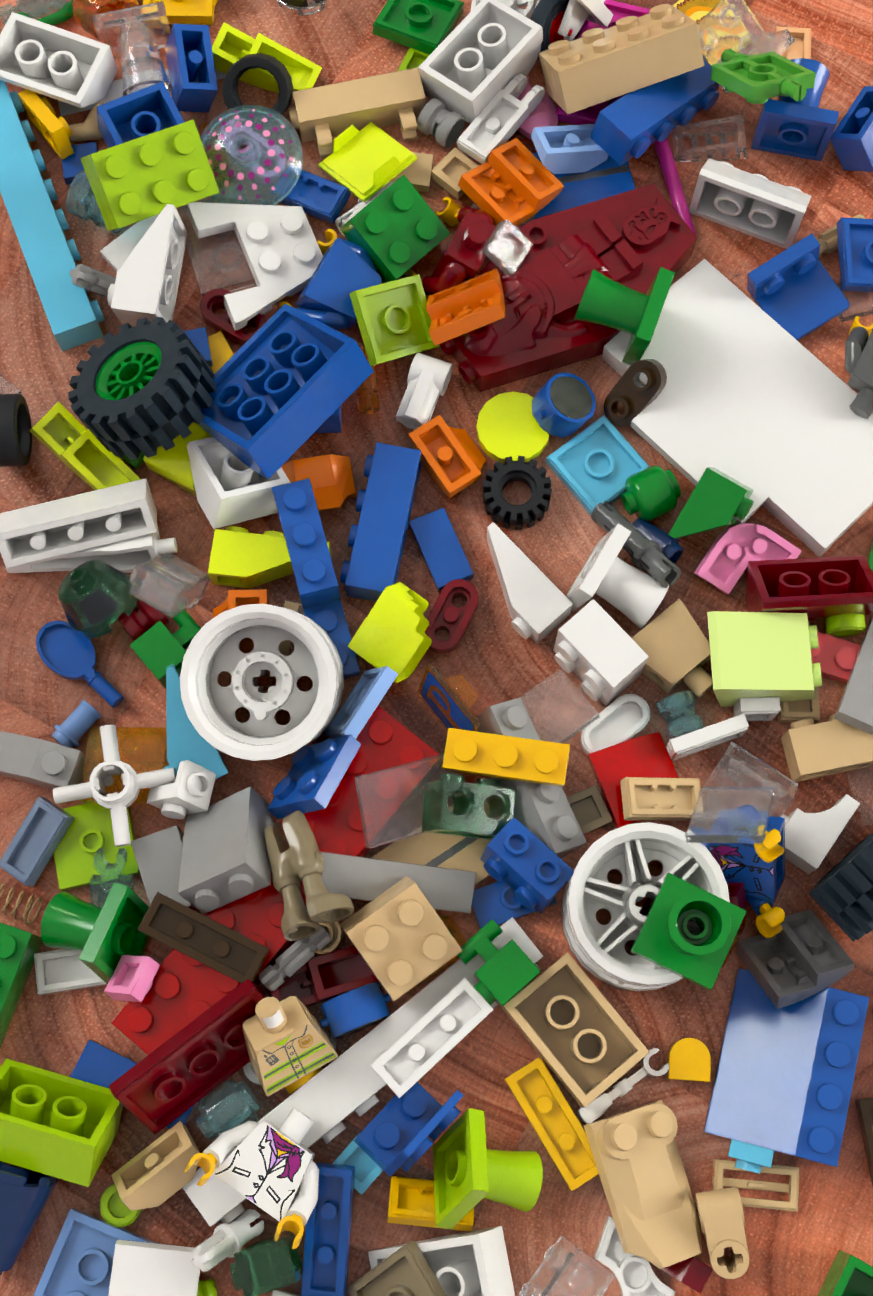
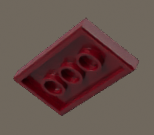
[109,978,265,1135]

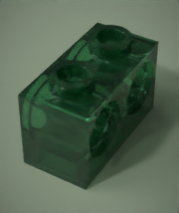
[422,774,515,840]
[230,1231,303,1296]

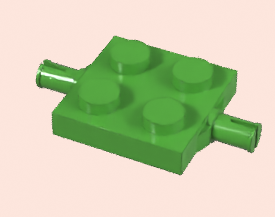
[711,48,815,104]

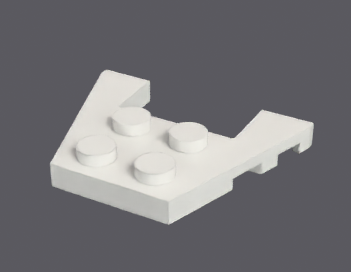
[187,202,323,331]

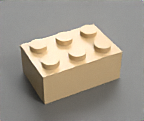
[502,952,650,1108]

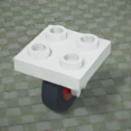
[530,0,614,56]

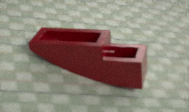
[266,946,380,1008]

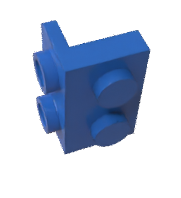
[481,818,574,914]

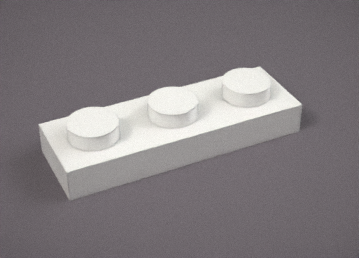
[371,978,493,1098]

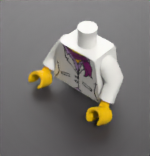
[184,1107,319,1249]

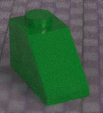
[668,467,754,539]

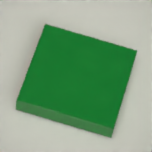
[373,0,464,55]

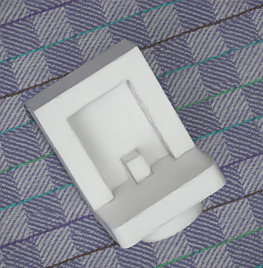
[147,760,216,819]

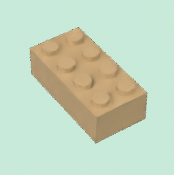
[538,4,704,114]

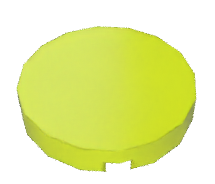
[476,391,550,464]

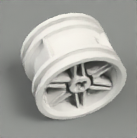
[180,604,344,761]
[561,822,730,992]

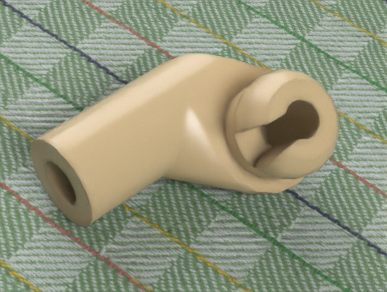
[68,102,105,143]

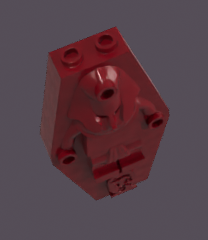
[439,184,697,392]

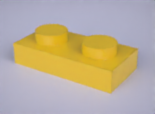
[18,89,74,160]

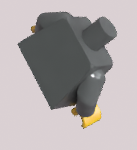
[845,316,873,419]

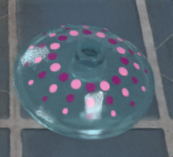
[200,105,303,205]

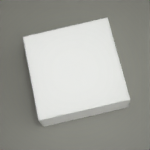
[733,697,781,721]

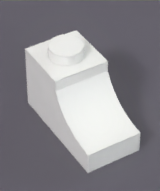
[779,794,860,874]

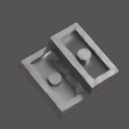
[736,909,854,1009]

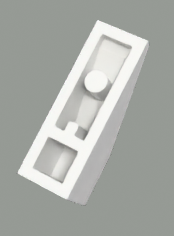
[487,522,573,644]

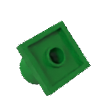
[574,267,675,365]
[631,872,747,991]
[41,882,150,984]

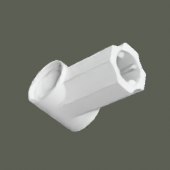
[396,353,453,430]

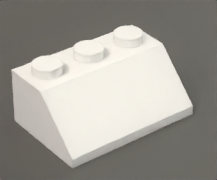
[0,12,118,108]
[689,158,811,249]

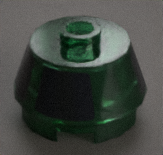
[58,560,138,638]

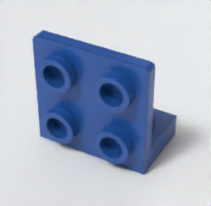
[747,233,850,341]
[354,1082,464,1177]

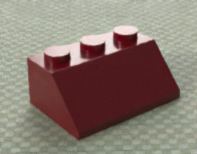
[745,555,873,621]

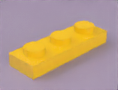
[442,728,570,787]
[504,1057,599,1191]

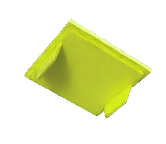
[318,122,418,202]

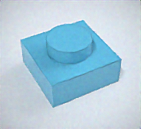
[332,1132,383,1195]
[728,1139,774,1174]

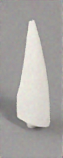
[6,524,178,573]

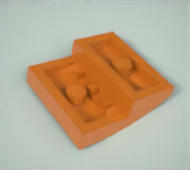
[458,138,564,234]
[426,268,505,346]

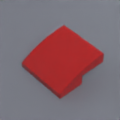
[587,732,679,829]

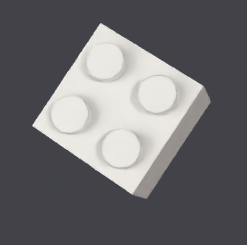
[553,599,649,706]

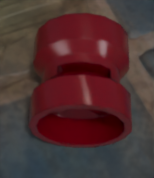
[115,593,169,641]

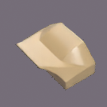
[111,1121,200,1211]

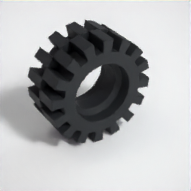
[483,456,552,530]

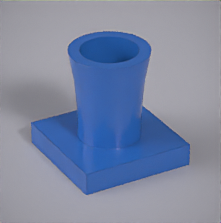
[751,58,839,161]

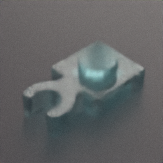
[90,848,134,908]

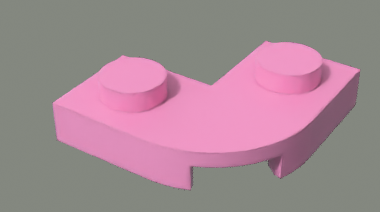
[694,523,802,595]

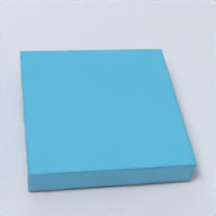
[546,415,649,515]

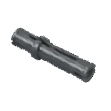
[591,501,681,588]

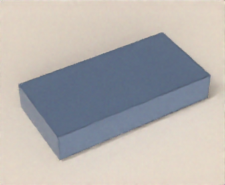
[0,796,74,887]

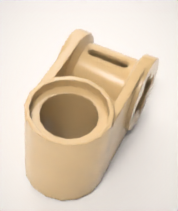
[695,1187,750,1279]

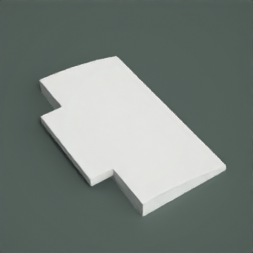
[602,259,873,558]

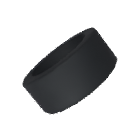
[222,53,294,127]
[0,393,32,467]

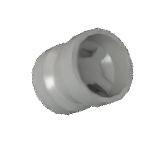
[416,98,466,149]

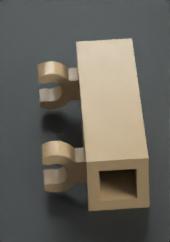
[288,68,426,158]

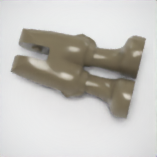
[264,810,354,941]

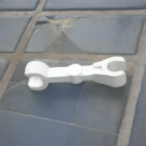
[577,1048,669,1124]

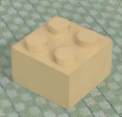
[339,876,463,1001]

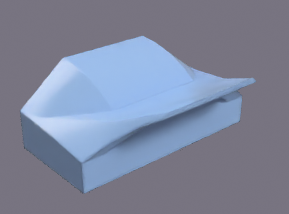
[531,124,608,174]

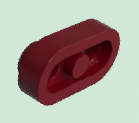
[200,289,267,346]
[425,579,479,654]

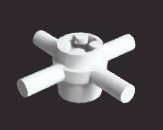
[53,725,177,847]

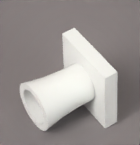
[566,524,669,629]

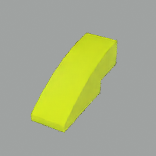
[212,22,322,97]
[29,402,141,491]

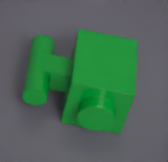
[130,608,201,689]
[457,919,540,1008]

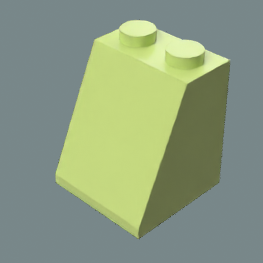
[707,611,822,707]

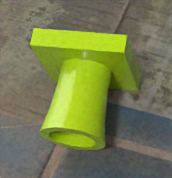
[433,1108,543,1229]

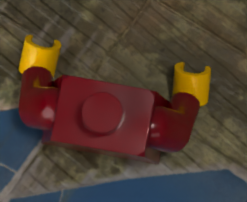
[403,197,499,295]

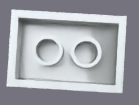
[418,0,543,124]

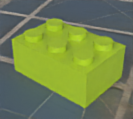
[80,119,220,231]
[0,1058,123,1187]

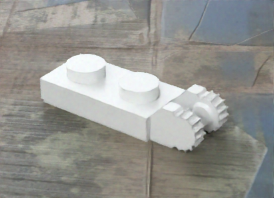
[457,73,545,164]

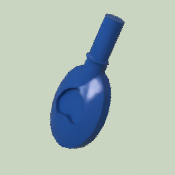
[36,621,124,708]

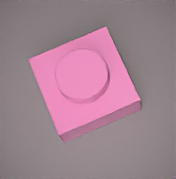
[104,955,160,1003]

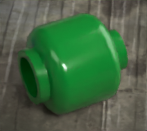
[621,465,681,521]

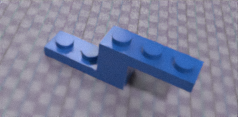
[272,478,360,679]

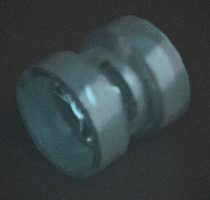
[655,690,706,741]

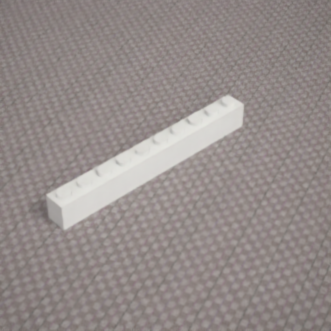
[182,917,543,1227]

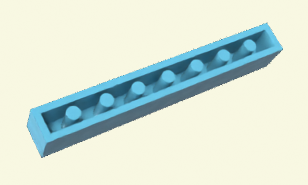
[0,80,105,351]

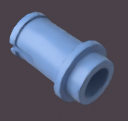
[51,700,101,748]

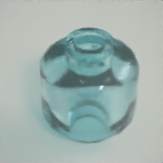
[196,1079,261,1140]

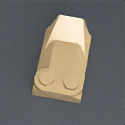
[583,1100,702,1269]

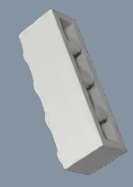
[0,478,157,568]

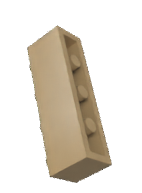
[781,714,873,783]

